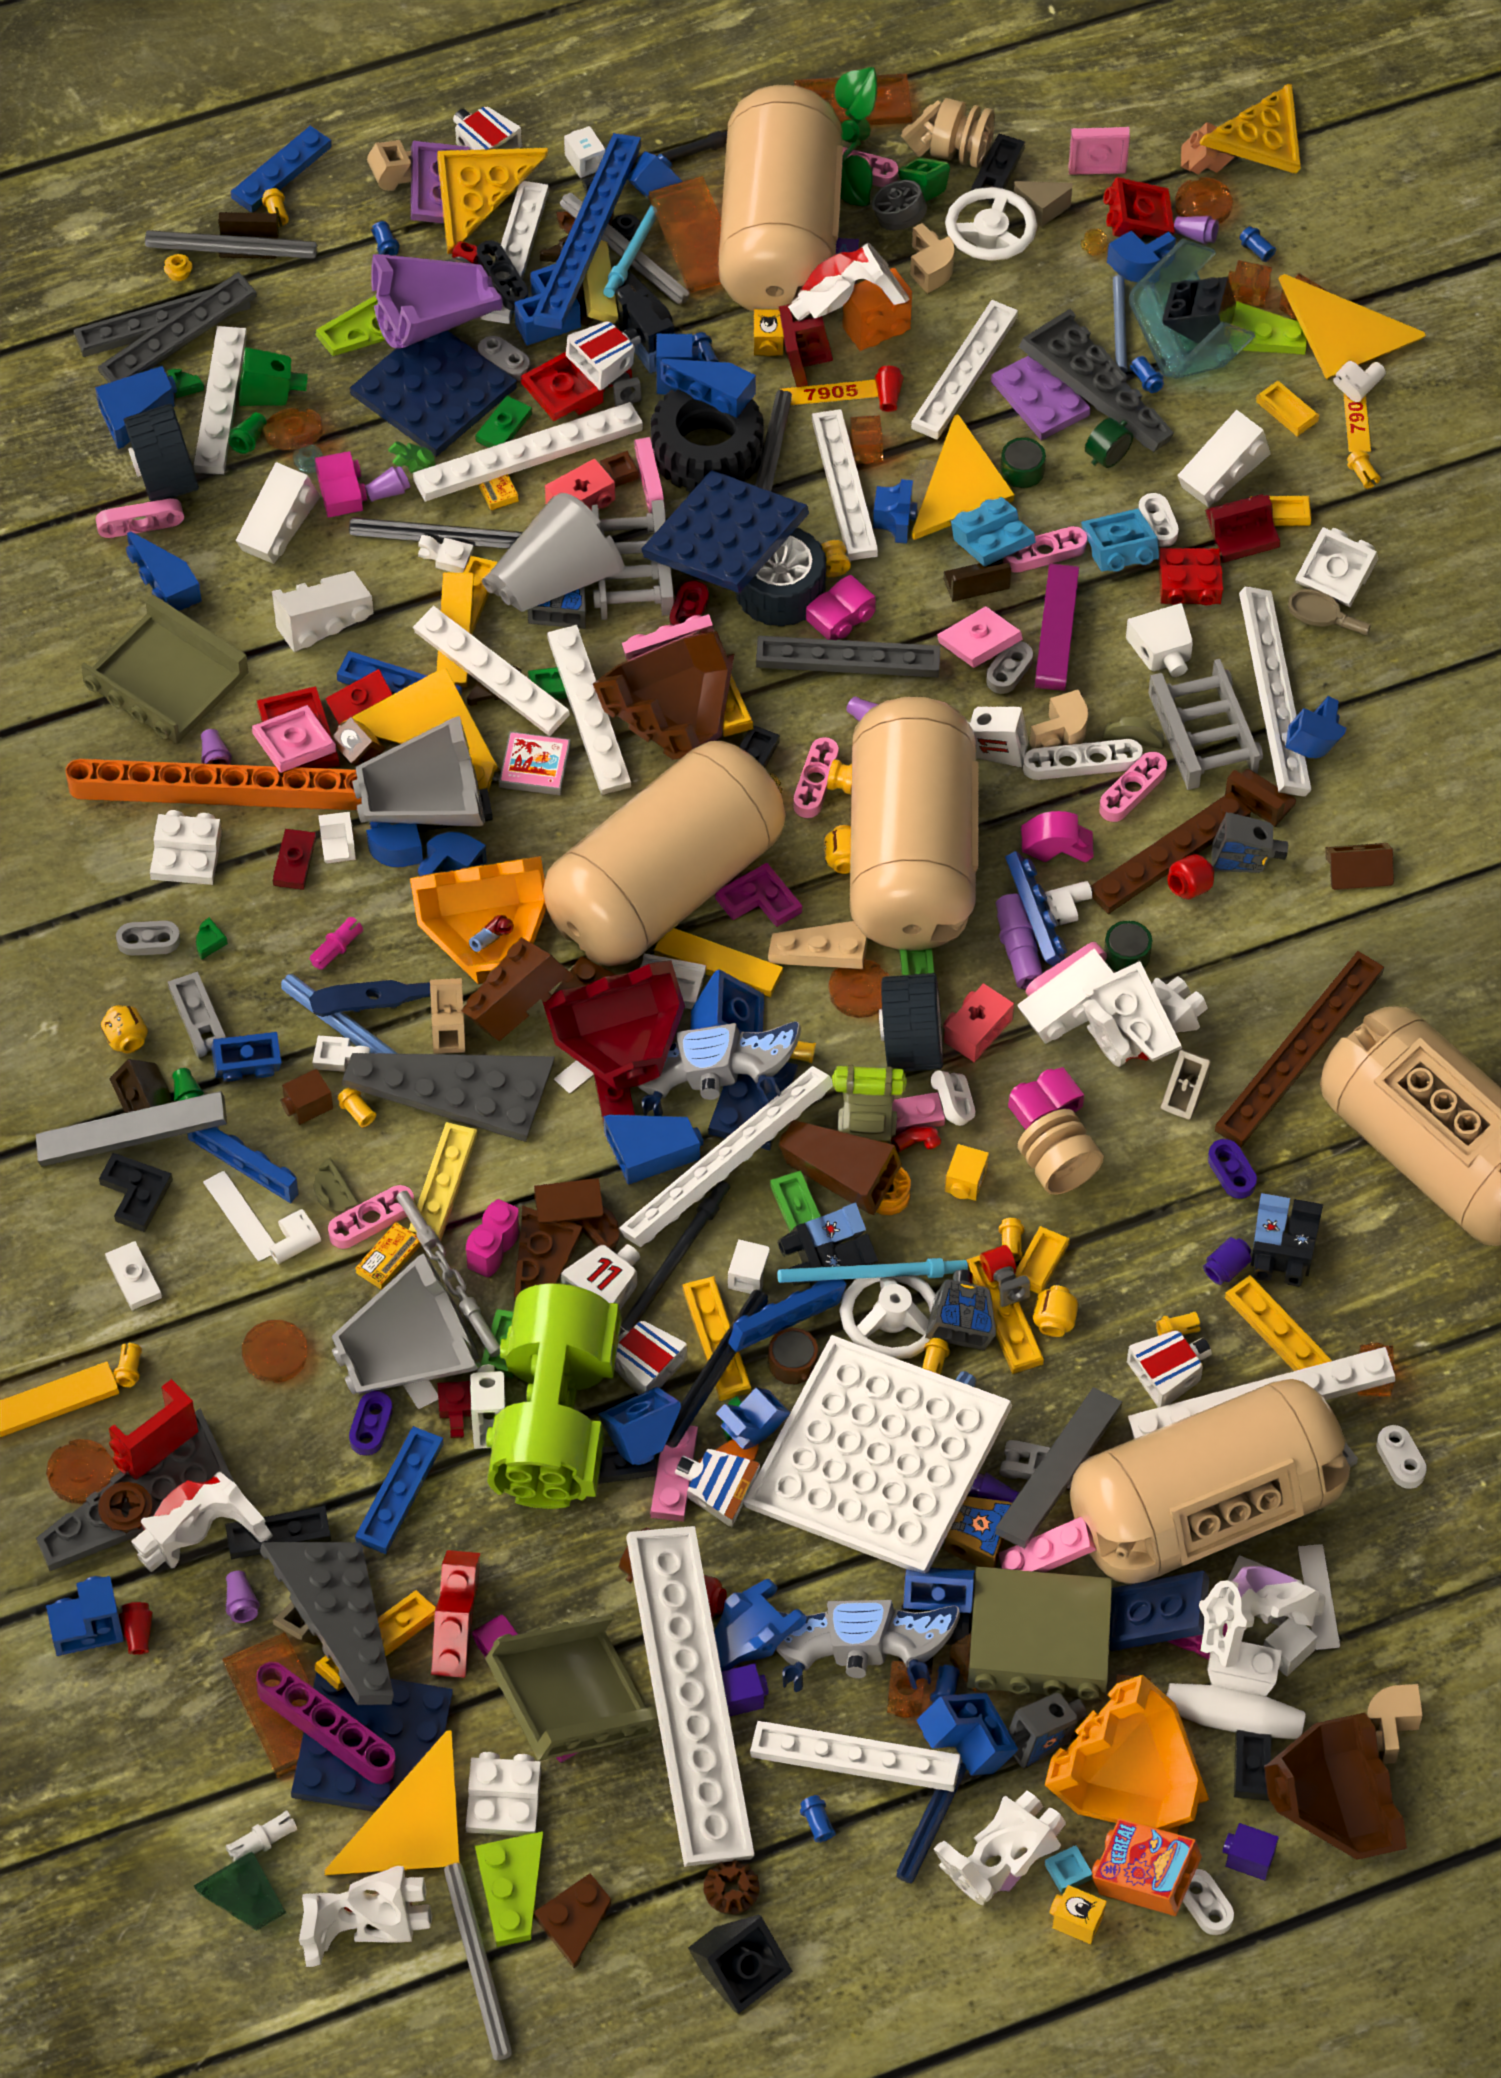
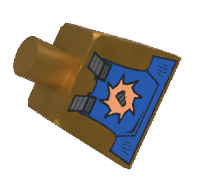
[944,1496,1012,1568]

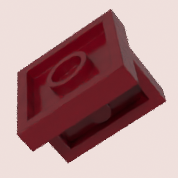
[778,304,833,387]
[1205,494,1280,563]

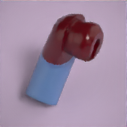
[469,915,514,952]

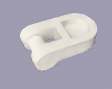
[931,1070,975,1126]

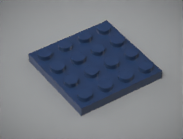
[350,330,517,457]
[641,470,809,593]
[291,1672,453,1812]

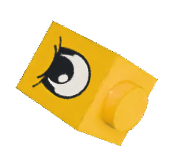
[754,309,783,356]
[945,1144,989,1201]
[1049,1885,1107,1945]

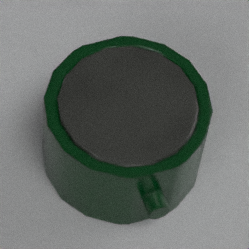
[1085,417,1134,468]
[1000,437,1046,488]
[1104,921,1153,972]

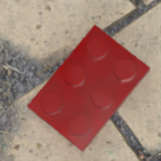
[256,686,340,769]

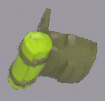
[832,1065,907,1144]

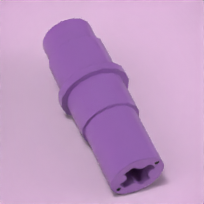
[995,894,1043,989]

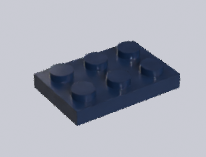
[708,1062,798,1150]
[1109,1570,1209,1651]

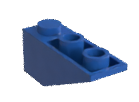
[661,359,756,418]
[125,532,202,611]

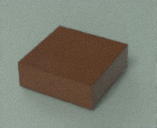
[600,451,640,487]

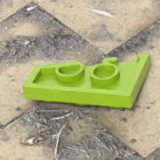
[1217,301,1307,355]
[475,1831,544,1947]

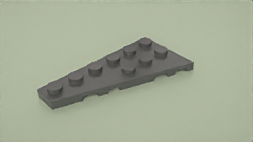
[36,1408,234,1571]

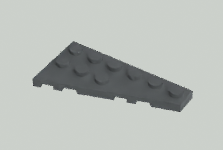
[1019,309,1174,452]
[342,1053,555,1142]
[260,1542,394,1705]

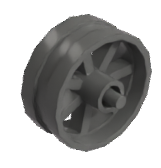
[872,180,927,231]

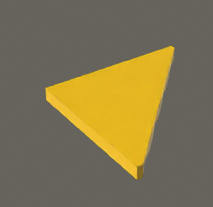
[1199,83,1301,174]
[437,148,548,254]
[1278,274,1426,380]
[912,414,1014,540]
[342,667,500,772]
[324,1731,460,1876]

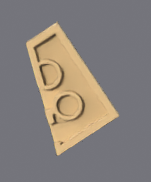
[768,921,869,969]

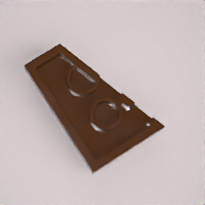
[514,1206,583,1302]

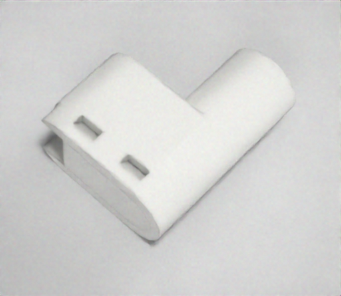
[1333,361,1386,402]
[1044,881,1092,926]
[269,1209,321,1264]

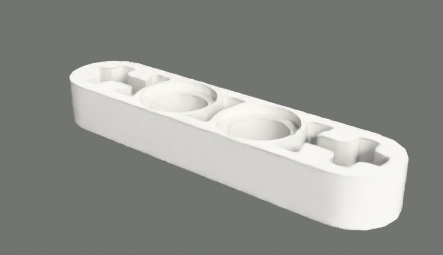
[1023,739,1143,780]

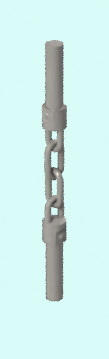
[396,1191,500,1357]

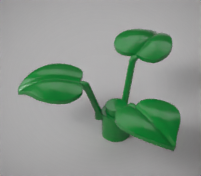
[835,67,877,206]

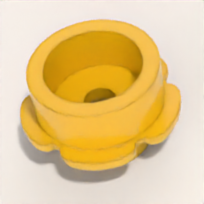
[164,254,193,281]

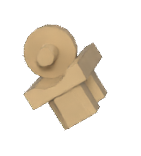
[900,100,942,157]

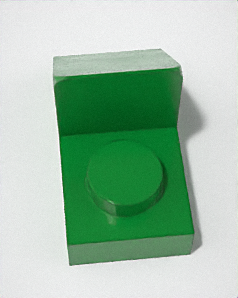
[898,157,950,202]

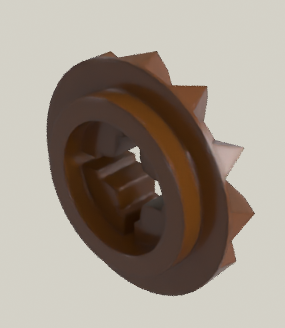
[98,1482,153,1534]
[704,1859,760,1914]

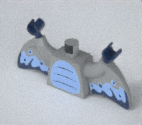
[638,1021,801,1116]
[776,1600,960,1692]

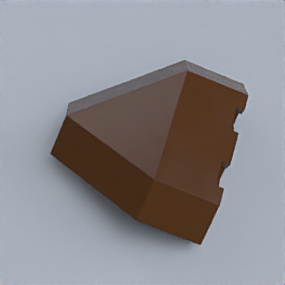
[593,630,734,760]
[1264,1712,1407,1860]

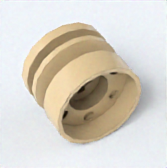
[930,98,995,168]
[1017,1109,1104,1195]

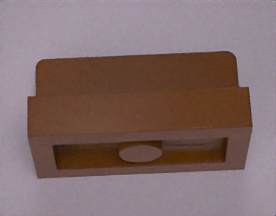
[1225,769,1296,827]
[1325,843,1394,890]
[534,1178,603,1224]

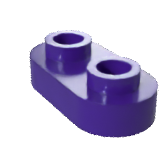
[1208,1139,1257,1199]
[349,1391,393,1456]

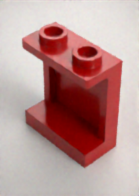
[109,1379,199,1480]

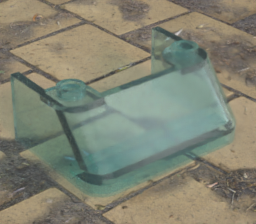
[1129,238,1256,379]

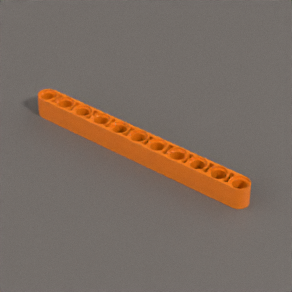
[65,759,362,810]

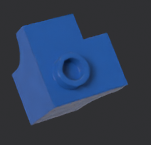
[627,151,686,201]
[873,479,918,544]

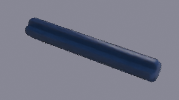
[896,1762,966,1883]

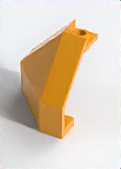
[410,856,547,984]
[1045,1675,1209,1834]

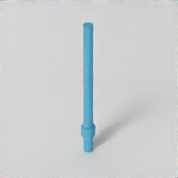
[603,190,669,298]
[777,1258,968,1283]

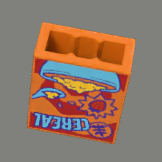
[1092,1818,1202,1916]

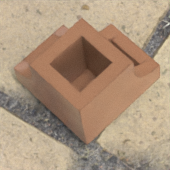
[1181,122,1234,175]

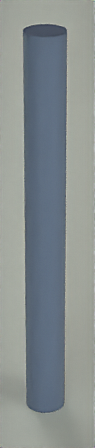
[1113,275,1128,373]

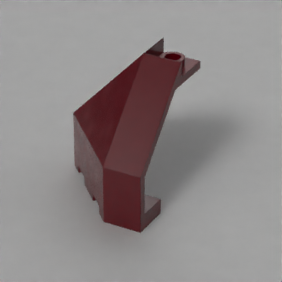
[542,960,685,1090]

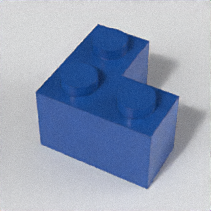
[514,264,581,346]
[46,1576,124,1656]
[916,1693,1018,1776]

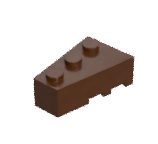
[461,937,575,1042]

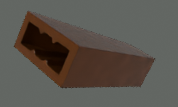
[779,1120,902,1215]

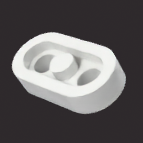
[1138,493,1179,547]
[1376,1425,1427,1489]
[1183,1869,1234,1935]

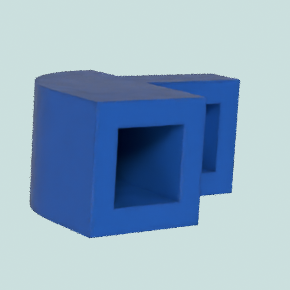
[1107,231,1176,283]
[1285,696,1346,758]
[366,822,423,867]
[418,832,487,876]
[716,1387,790,1449]

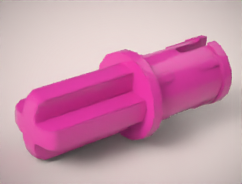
[309,917,363,970]

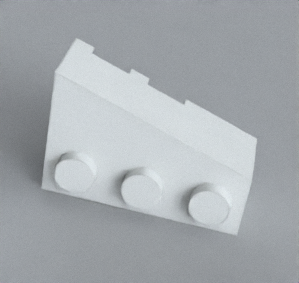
[1178,410,1271,507]
[236,462,320,564]
[272,571,373,652]
[1017,949,1113,1044]

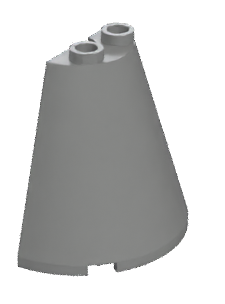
[482,493,625,612]
[352,716,485,827]
[331,1253,481,1395]

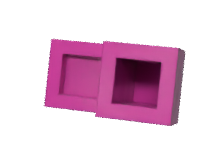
[1021,811,1094,863]

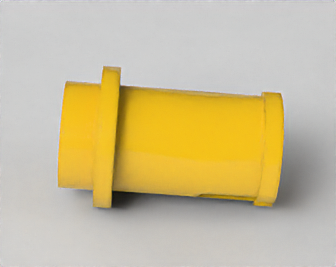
[262,188,289,227]
[1347,450,1381,489]
[790,1041,816,1063]
[337,1087,377,1128]
[998,1218,1025,1262]
[1156,1311,1200,1336]
[922,1338,950,1375]
[113,1343,142,1387]

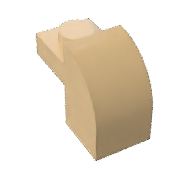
[367,140,411,191]
[910,223,954,294]
[1030,689,1088,749]
[430,978,465,1054]
[1367,1684,1423,1764]

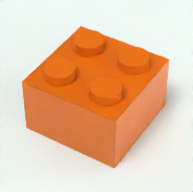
[842,267,912,351]

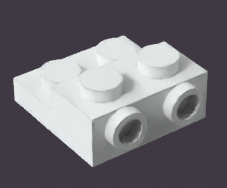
[1295,527,1378,607]
[150,810,222,885]
[466,1752,541,1836]

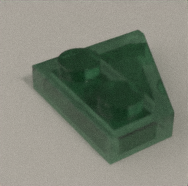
[194,1851,286,1931]

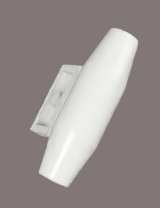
[1166,1641,1305,1739]

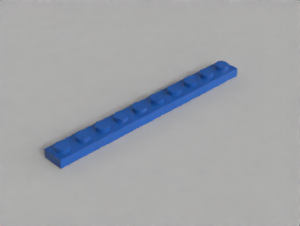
[533,133,641,329]

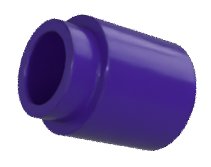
[1203,1237,1252,1285]

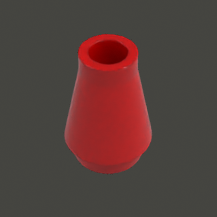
[875,366,904,412]
[119,1602,153,1655]

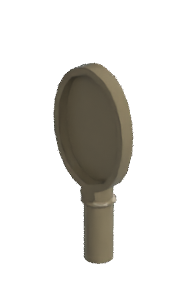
[1288,589,1371,636]

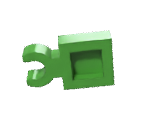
[388,442,436,474]

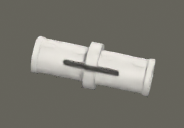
[226,1811,297,1865]

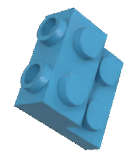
[951,497,1036,567]
[1081,509,1159,572]

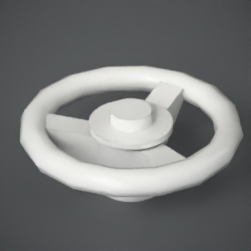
[945,187,1038,261]
[839,1276,936,1360]

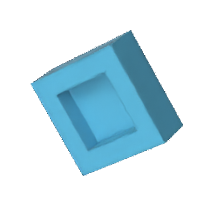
[1045,1845,1092,1894]

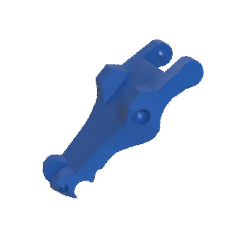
[714,1579,807,1672]

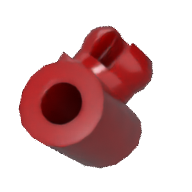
[891,1126,941,1152]

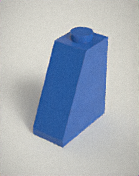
[95,366,177,449]
[604,1115,703,1185]

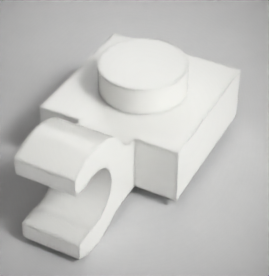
[418,535,473,573]
[312,1036,370,1072]

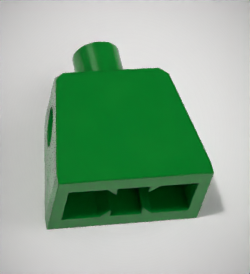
[239,347,308,406]

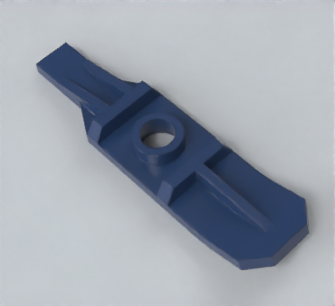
[309,980,431,1017]

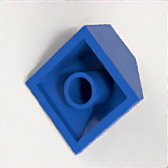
[690,969,764,1034]
[598,1387,681,1465]

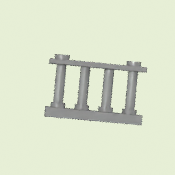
[592,500,674,620]
[1148,659,1263,790]

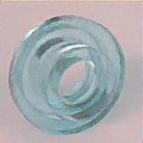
[293,445,323,473]

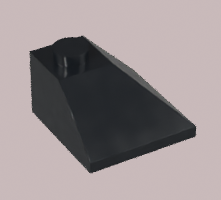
[688,1915,793,2014]

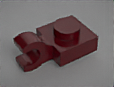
[437,1381,472,1438]

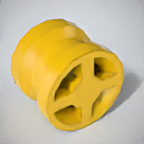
[821,540,851,578]
[827,759,852,795]

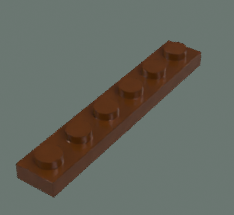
[1090,792,1251,914]

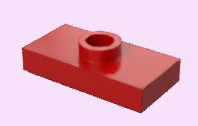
[325,669,393,725]

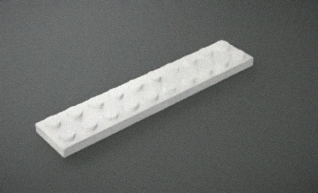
[626,1526,754,1867]

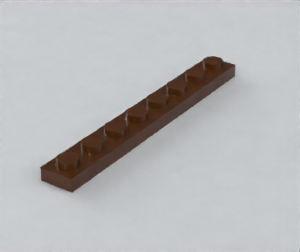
[1215,951,1384,1148]

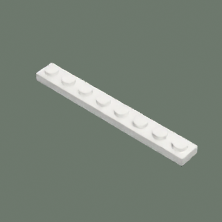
[413,402,643,502]
[1239,586,1311,797]
[619,1066,833,1248]
[1128,1347,1395,1439]

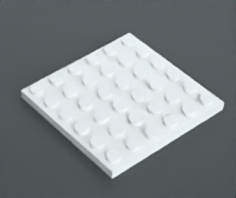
[744,1335,1012,1573]

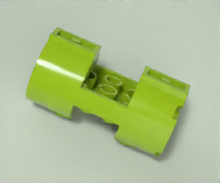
[486,1284,622,1509]

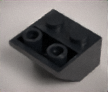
[1162,277,1236,344]

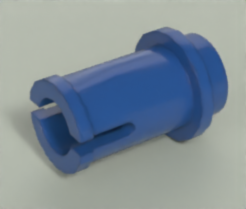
[371,221,400,256]
[1239,226,1276,262]
[692,332,719,362]
[1130,356,1164,393]
[930,1665,960,1704]
[800,1795,836,1843]

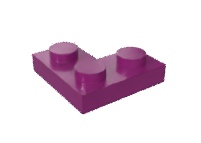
[715,863,803,928]

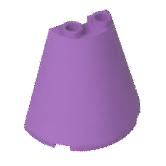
[371,254,502,348]

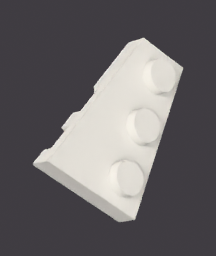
[1082,961,1182,1062]

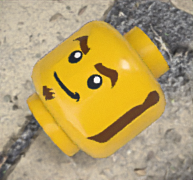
[824,825,851,874]
[101,1005,148,1053]
[1033,1285,1079,1337]

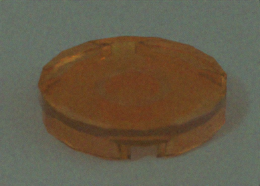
[1175,177,1233,224]
[263,408,324,450]
[828,959,889,1018]
[242,1320,308,1383]
[46,1439,114,1504]

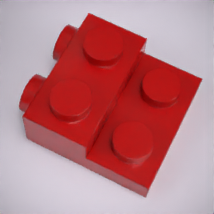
[1103,177,1175,239]
[521,352,605,421]
[1159,548,1223,605]

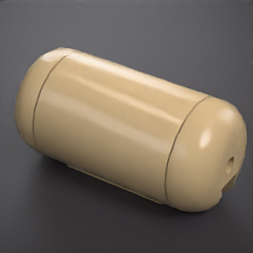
[719,85,843,312]
[850,697,979,951]
[543,741,786,967]
[1320,1006,1501,1246]
[1070,1379,1350,1584]

